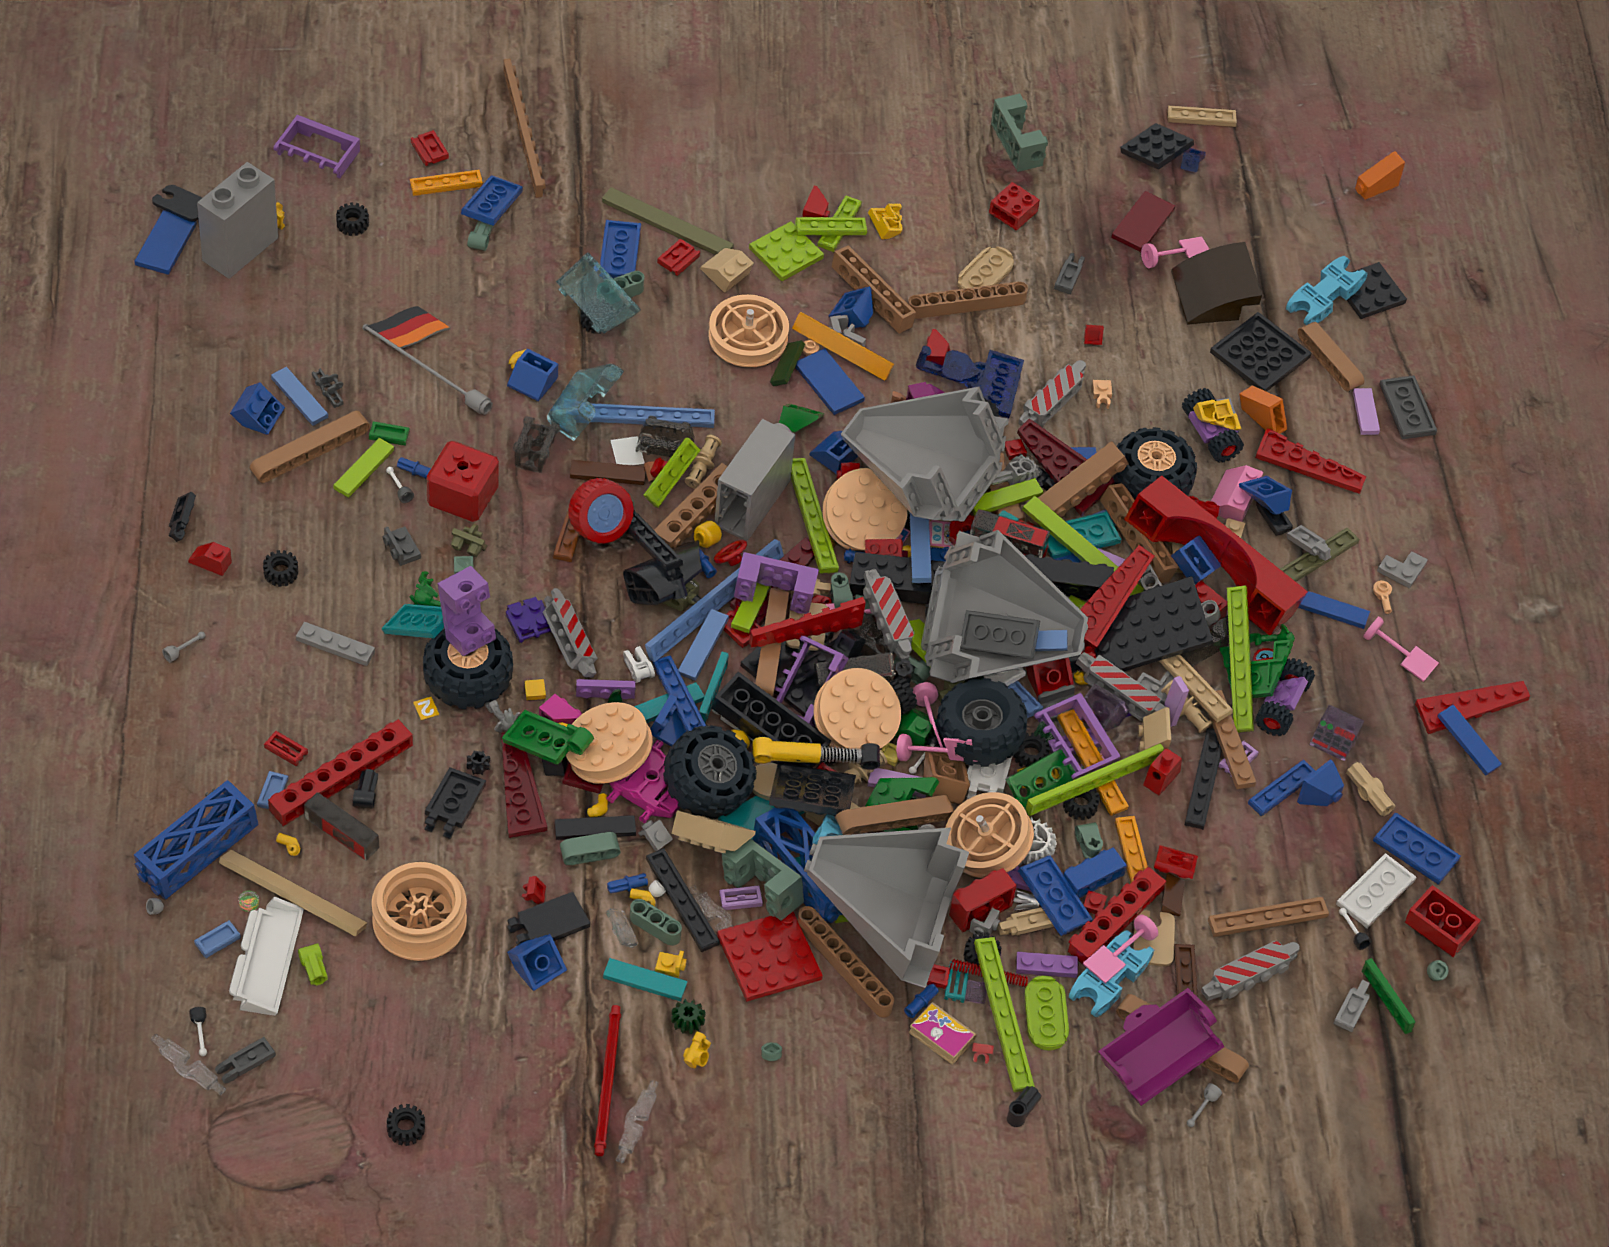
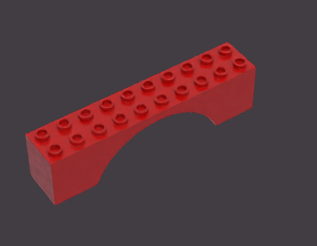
[1124,476,1308,636]

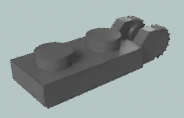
[1054,253,1085,295]
[215,1037,276,1084]

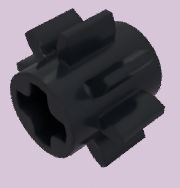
[466,750,490,775]

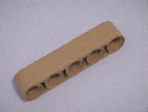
[1298,321,1364,392]

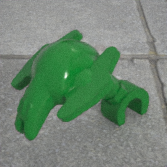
[410,571,441,607]
[1249,624,1295,653]

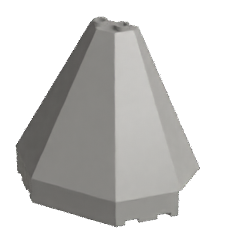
[841,387,1009,521]
[921,530,1088,683]
[804,828,969,988]

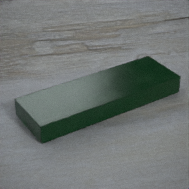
[770,340,805,386]

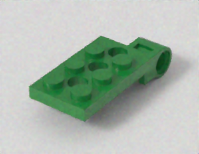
[502,710,594,765]
[1005,748,1076,810]

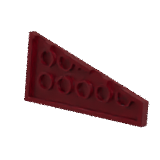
[1017,418,1115,517]

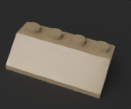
[671,810,756,853]

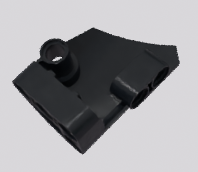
[623,540,702,605]

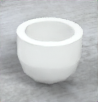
[649,880,666,897]

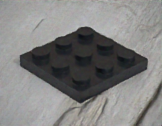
[1120,123,1194,170]
[1347,262,1407,319]

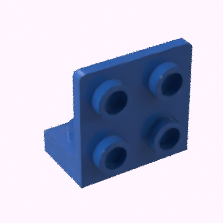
[650,694,686,747]

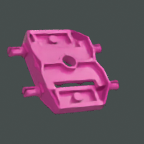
[606,739,680,823]

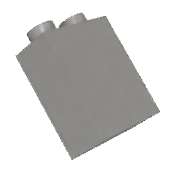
[197,162,278,279]
[715,419,795,541]

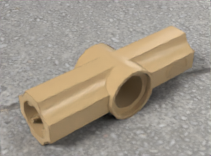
[1346,762,1395,816]

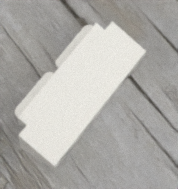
[229,897,304,1016]

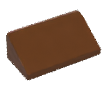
[1160,873,1185,916]

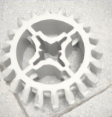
[1019,817,1057,866]

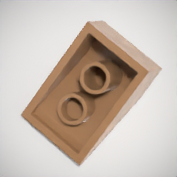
[923,745,970,804]

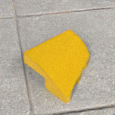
[868,203,902,240]
[1193,399,1241,431]

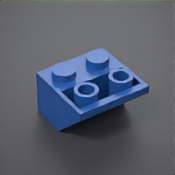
[507,348,558,402]
[230,382,285,434]
[809,431,858,474]
[1171,535,1221,584]

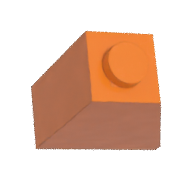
[1355,151,1405,200]
[1239,386,1287,434]

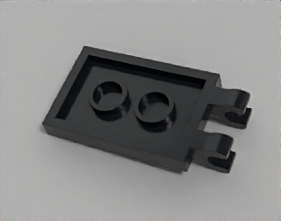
[424,767,486,839]
[507,892,590,946]

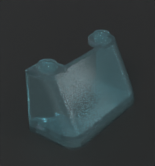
[556,252,641,334]
[547,364,624,441]

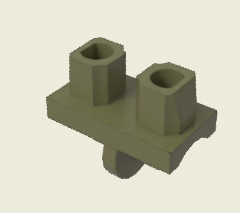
[451,524,487,558]

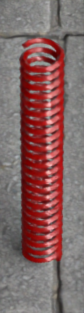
[949,959,1028,988]

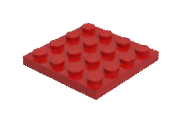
[717,912,823,1002]

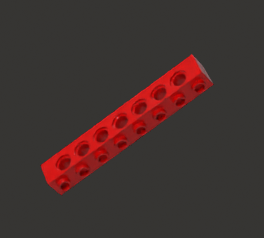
[268,719,413,826]

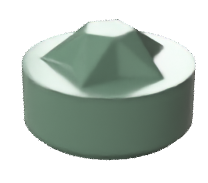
[1427,960,1449,981]
[761,1042,782,1061]

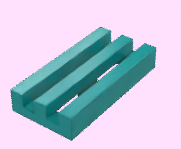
[944,961,969,1003]

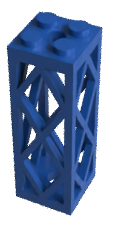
[134,780,259,900]
[753,807,843,923]

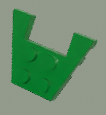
[1220,639,1293,698]
[865,777,939,832]

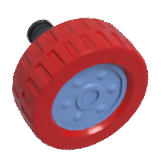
[568,478,634,544]

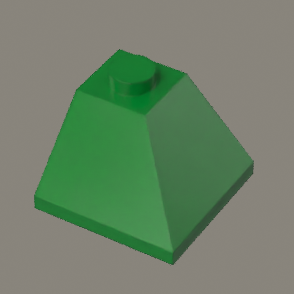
[779,403,824,433]
[894,708,937,746]

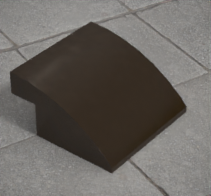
[1171,242,1262,325]

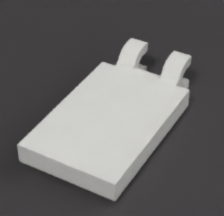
[967,757,1012,800]

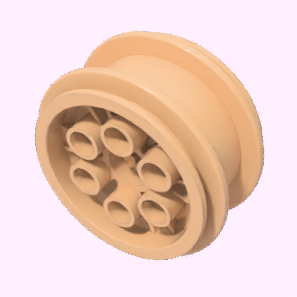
[372,862,467,961]

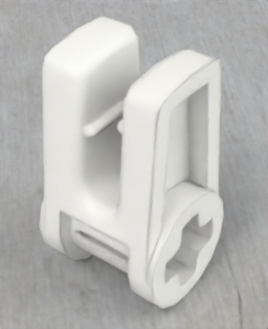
[623,646,655,683]

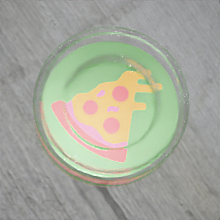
[238,891,259,912]

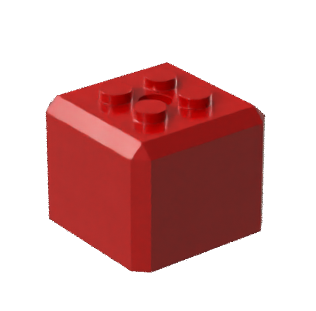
[427,441,499,522]

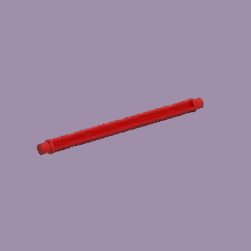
[594,1005,621,1156]

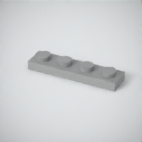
[296,622,375,666]

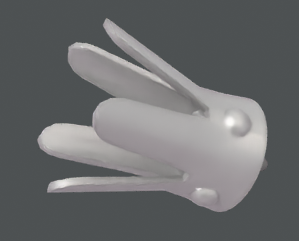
[1013,890,1039,911]

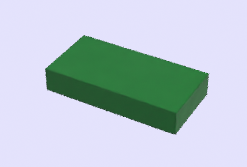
[369,421,410,446]

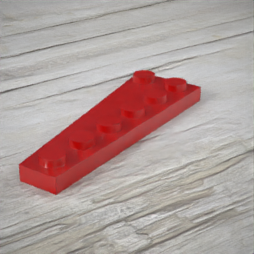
[1255,428,1366,494]
[1080,545,1155,649]
[749,597,866,648]
[1415,681,1530,734]

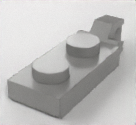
[1287,525,1331,561]
[1333,979,1370,1032]

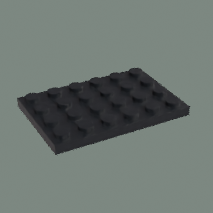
[1094,576,1214,672]

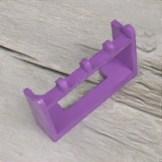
[273,115,360,178]
[774,636,849,727]
[1034,693,1121,780]

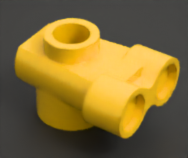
[683,1032,711,1069]

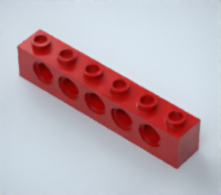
[1068,866,1166,964]

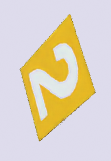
[413,696,439,720]

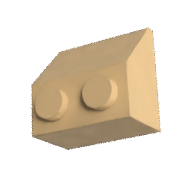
[700,248,754,293]
[1138,707,1171,752]

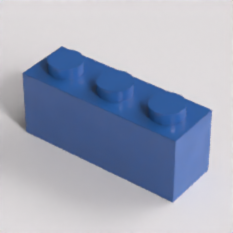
[1064,847,1127,898]

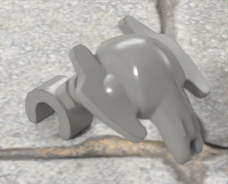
[485,700,521,733]

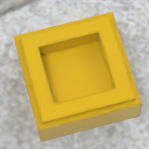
[524,679,546,700]

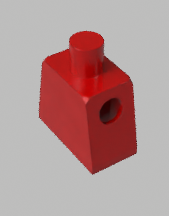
[1143,748,1182,796]

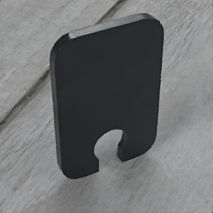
[152,185,202,222]

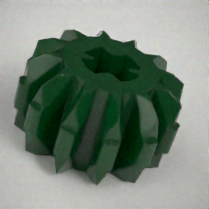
[671,999,706,1034]

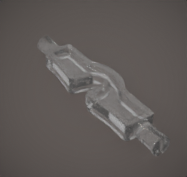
[689,885,733,932]
[151,1034,226,1095]
[616,1080,659,1163]

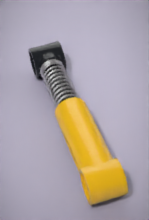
[753,737,880,770]

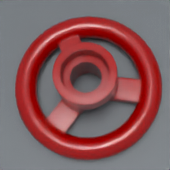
[714,540,747,566]

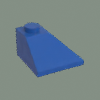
[828,286,873,328]
[1239,476,1292,514]
[1297,759,1344,806]
[507,934,567,991]

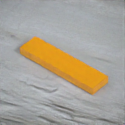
[410,170,483,196]
[1115,816,1148,884]

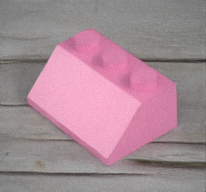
[1211,465,1263,522]

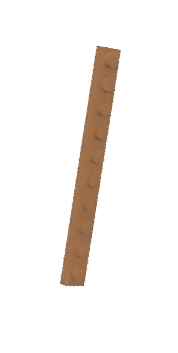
[503,58,546,198]

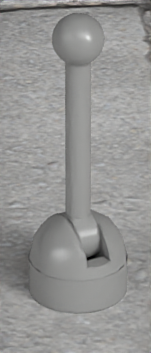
[162,632,205,663]
[1187,1083,1222,1127]

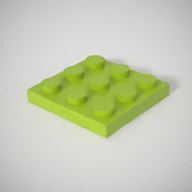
[749,221,824,281]

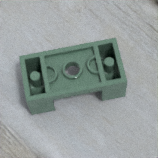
[991,93,1048,172]
[722,839,804,921]

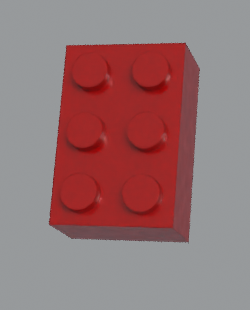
[949,868,1017,933]
[1405,885,1481,958]

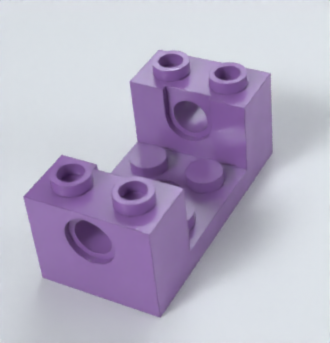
[734,552,819,614]
[437,566,496,656]

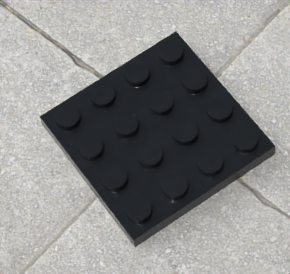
[1210,312,1312,392]
[769,763,856,816]

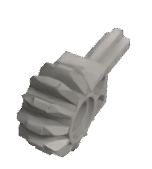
[991,455,1040,486]

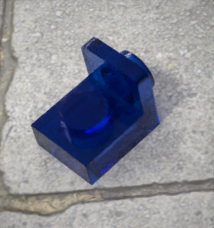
[1181,148,1206,172]

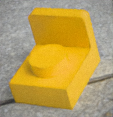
[655,950,687,978]

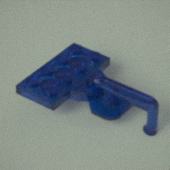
[916,346,1024,419]

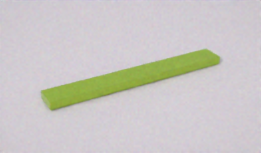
[791,458,839,573]
[1022,496,1144,596]
[1227,585,1254,733]
[1026,744,1164,816]
[974,937,1035,1092]

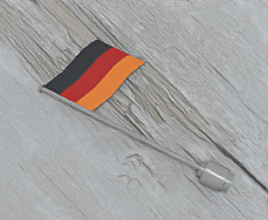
[362,306,493,415]

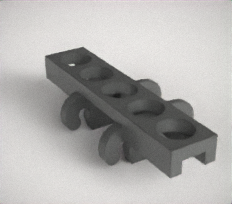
[312,368,344,408]

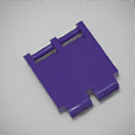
[506,597,552,643]

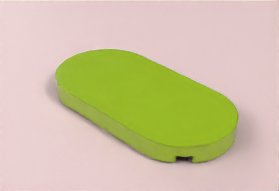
[1024,976,1069,1051]

